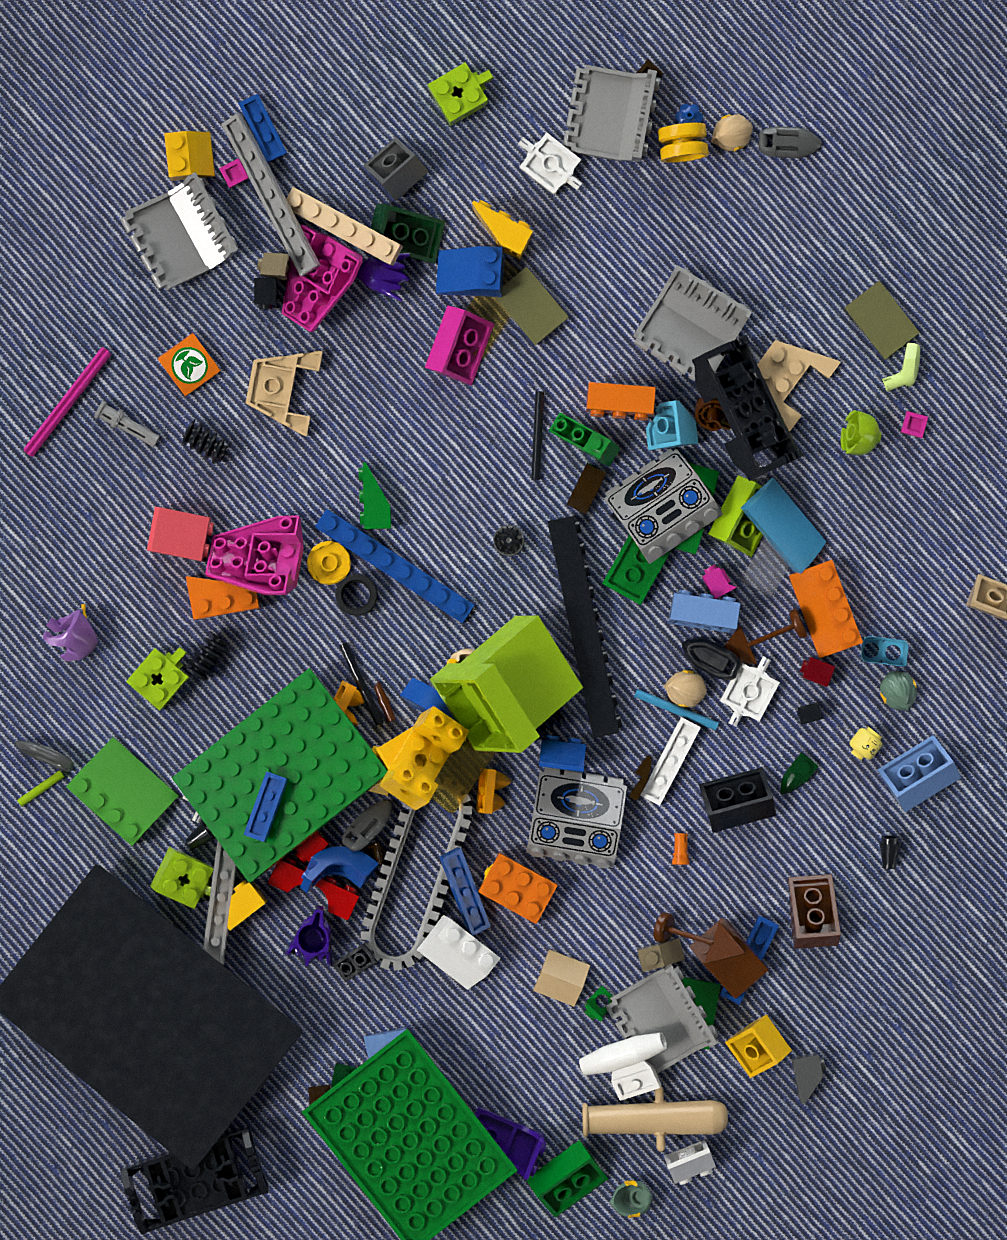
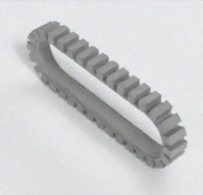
[361,775,472,971]

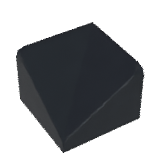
[795,703,823,724]

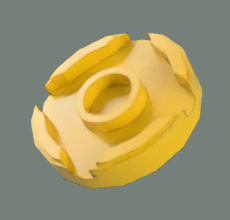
[307,541,351,585]

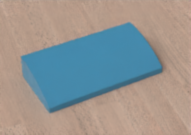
[741,478,826,574]

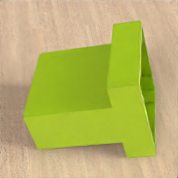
[430,615,583,753]

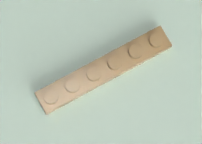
[287,187,403,266]

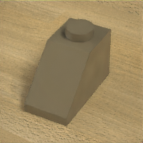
[257,252,291,281]
[637,938,685,972]

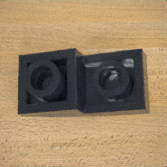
[333,943,377,982]

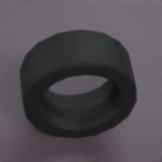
[335,574,378,616]

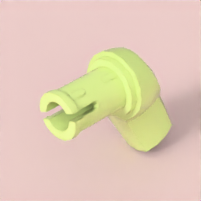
[882,343,920,392]

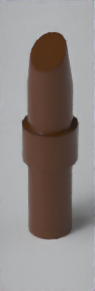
[374,681,396,723]

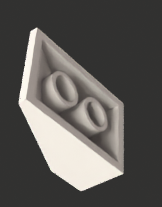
[664,1139,716,1185]

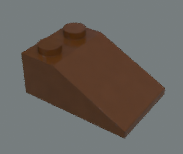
[788,874,841,949]
[689,918,770,999]

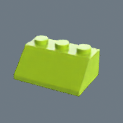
[708,475,763,557]

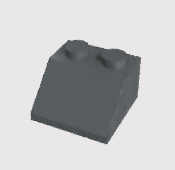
[363,137,428,201]

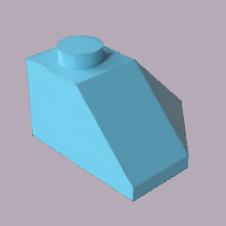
[646,400,698,450]

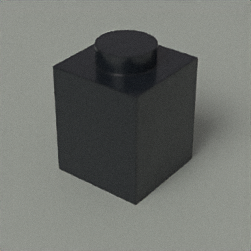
[254,278,278,311]

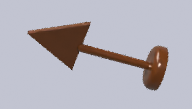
[724,608,808,665]
[653,912,746,964]

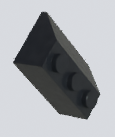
[699,767,777,833]

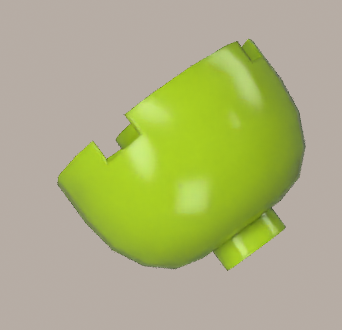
[840,410,881,456]

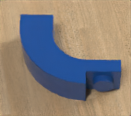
[400,677,467,743]
[300,847,379,893]

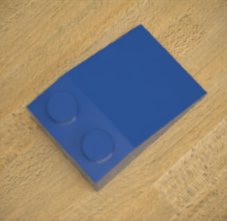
[436,246,505,297]
[538,735,586,772]

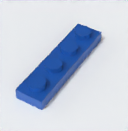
[439,847,491,936]
[719,915,779,1005]

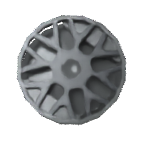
[493,525,524,556]

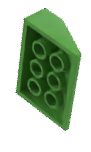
[66,737,179,846]

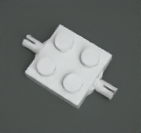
[518,132,582,195]
[720,656,780,727]

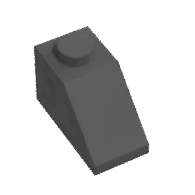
[791,1053,826,1104]

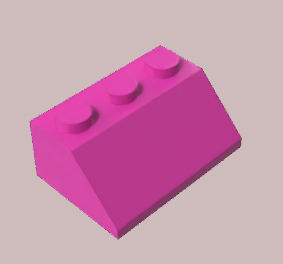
[425,305,494,386]

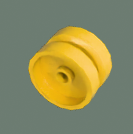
[657,123,709,163]

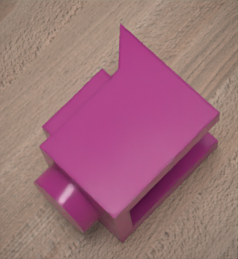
[701,564,736,599]

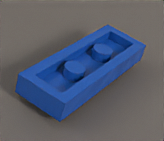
[238,94,287,163]
[244,771,289,842]

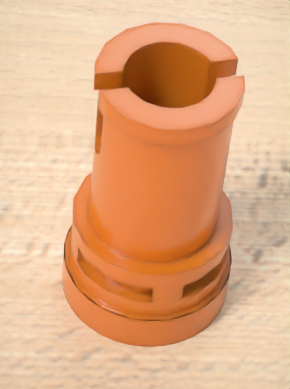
[672,833,690,865]

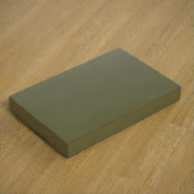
[495,267,569,346]
[844,281,920,360]

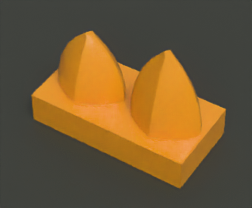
[334,680,364,726]
[476,768,512,814]

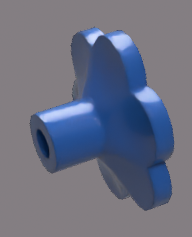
[675,104,703,124]

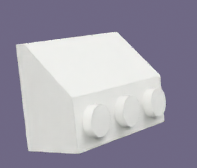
[417,915,500,990]

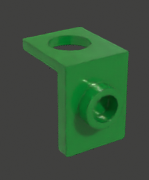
[583,986,612,1022]

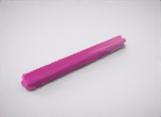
[24,347,111,457]

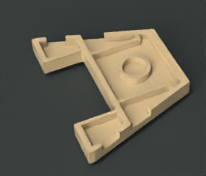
[757,340,841,432]
[246,351,323,437]

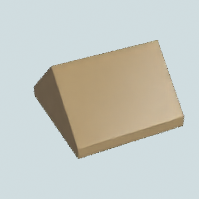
[966,574,1007,622]
[533,949,590,1006]

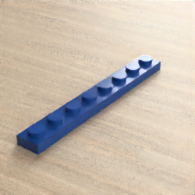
[315,509,474,624]

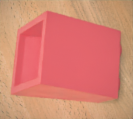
[147,506,214,562]

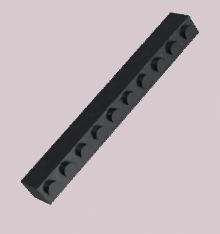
[547,516,622,738]

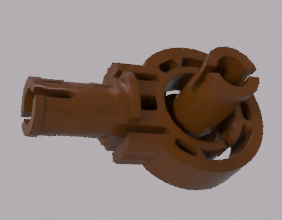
[695,397,731,431]

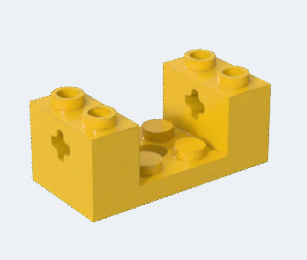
[379,706,469,810]

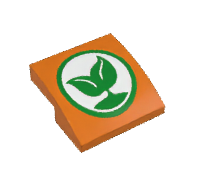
[157,333,221,396]

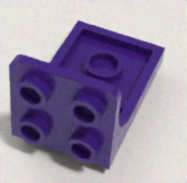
[475,1106,547,1180]

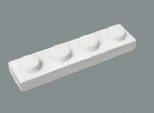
[640,717,701,806]

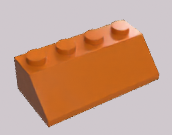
[789,560,863,658]

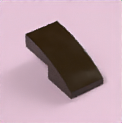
[566,462,607,514]
[628,755,652,801]

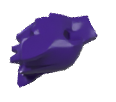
[356,253,410,301]
[285,905,332,966]

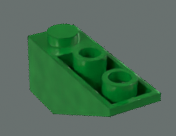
[549,413,620,467]
[359,462,391,530]

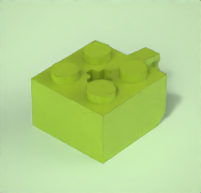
[427,62,494,127]
[126,647,190,711]
[150,846,214,909]

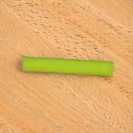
[17,770,65,807]

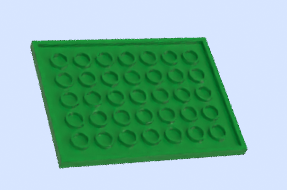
[172,668,388,883]
[302,1028,518,1240]

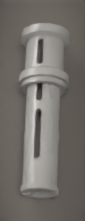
[94,401,160,448]

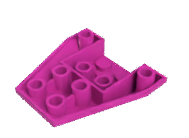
[282,225,363,332]
[205,516,304,595]

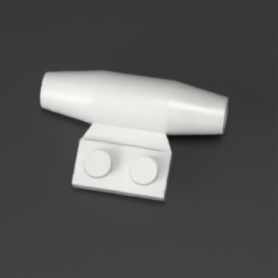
[579,1032,667,1101]

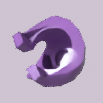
[43,610,98,661]

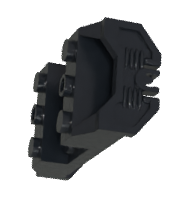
[692,335,804,481]
[120,1126,270,1235]

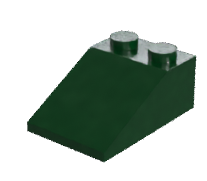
[371,204,445,264]

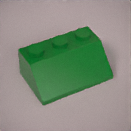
[526,1140,608,1218]

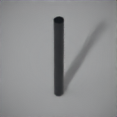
[531,391,544,480]
[339,642,384,726]

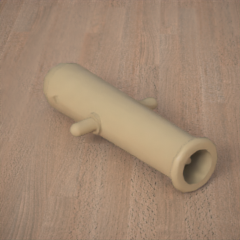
[582,1086,728,1152]

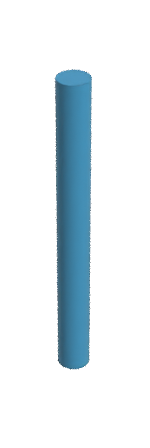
[634,689,719,731]

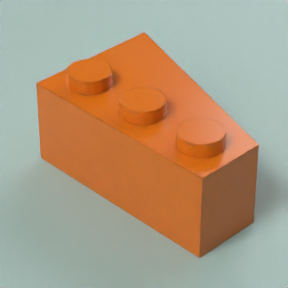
[186,576,261,620]

